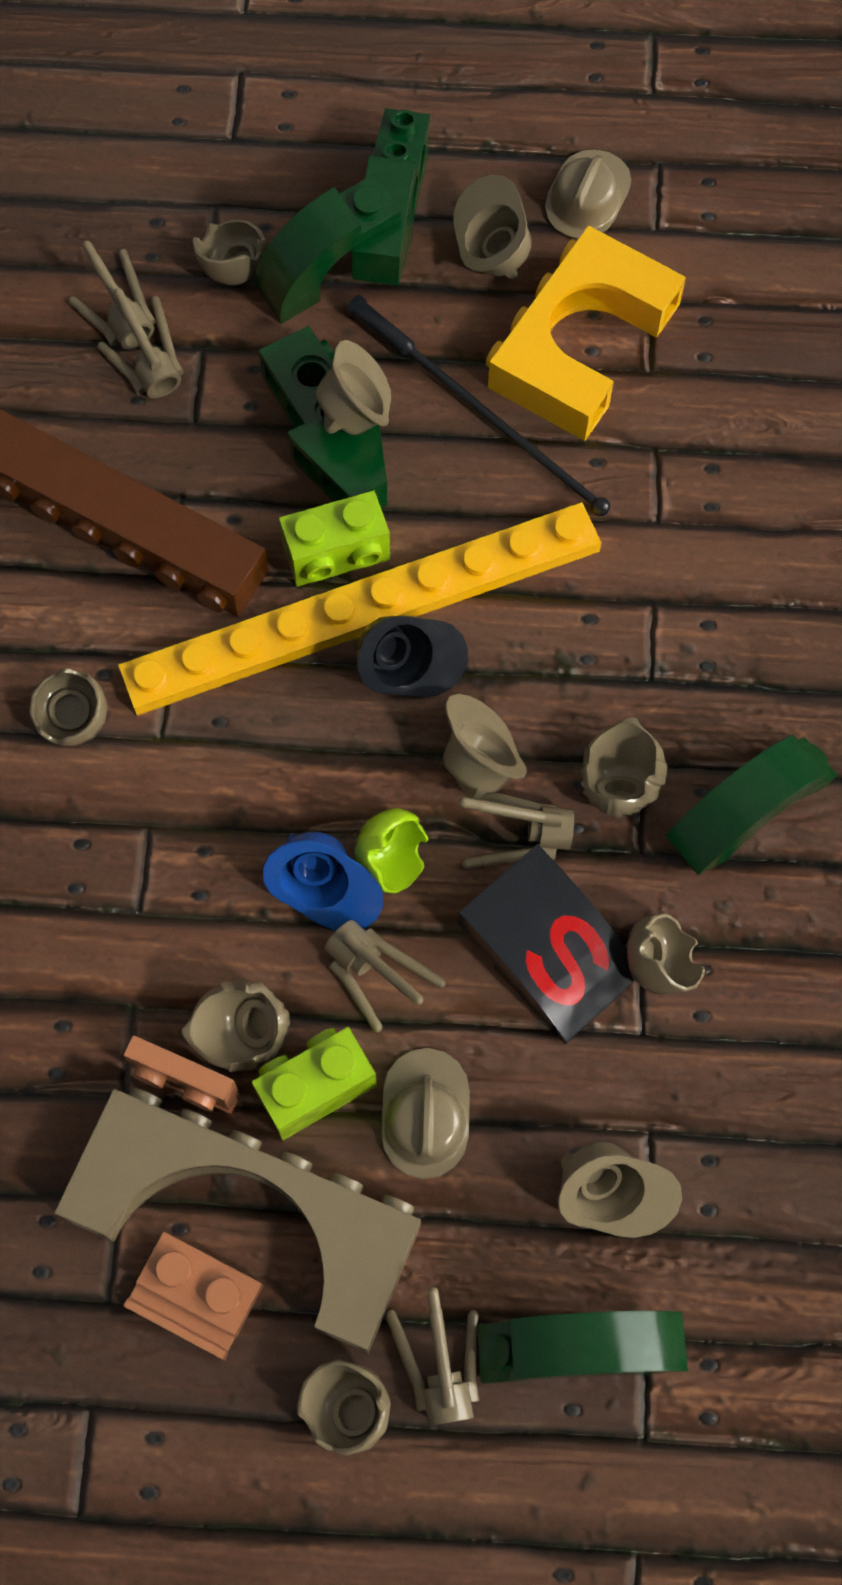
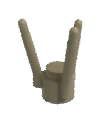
[69,241,156,349]
[97,288,184,398]
[459,792,574,869]
[325,920,446,1032]
[385,1287,479,1425]

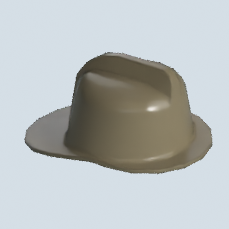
[545,149,632,239]
[453,175,532,280]
[315,340,391,435]
[443,694,527,800]
[381,1048,470,1179]
[557,1142,683,1238]

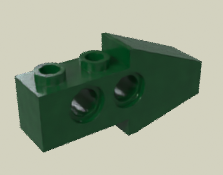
[352,108,430,286]
[259,326,388,508]

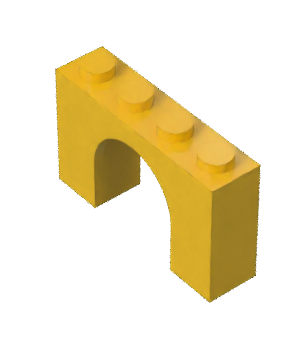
[486,225,686,441]

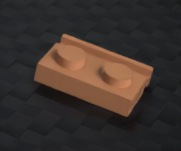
[123,1035,240,1114]
[123,1232,264,1361]

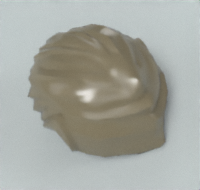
[579,717,667,818]
[181,980,291,1072]

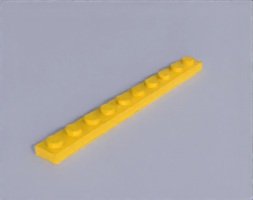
[118,502,601,716]

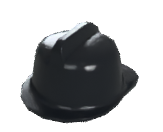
[353,615,468,697]

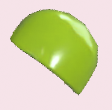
[354,808,429,894]

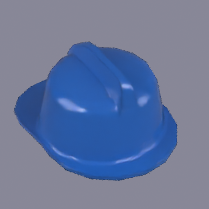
[263,832,383,931]

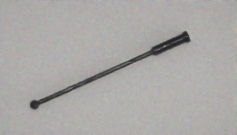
[346,294,610,516]

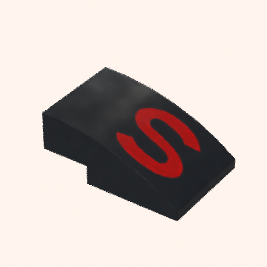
[458,844,635,1044]

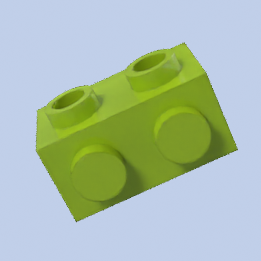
[279,490,390,587]
[252,1027,377,1141]

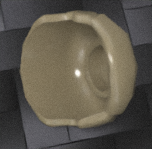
[192,219,267,286]
[29,668,108,746]
[627,912,705,995]
[297,1359,391,1456]

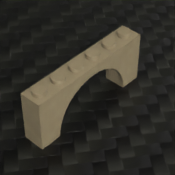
[55,1087,421,1354]

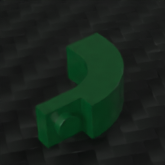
[255,173,401,324]
[665,735,838,875]
[477,1311,688,1384]

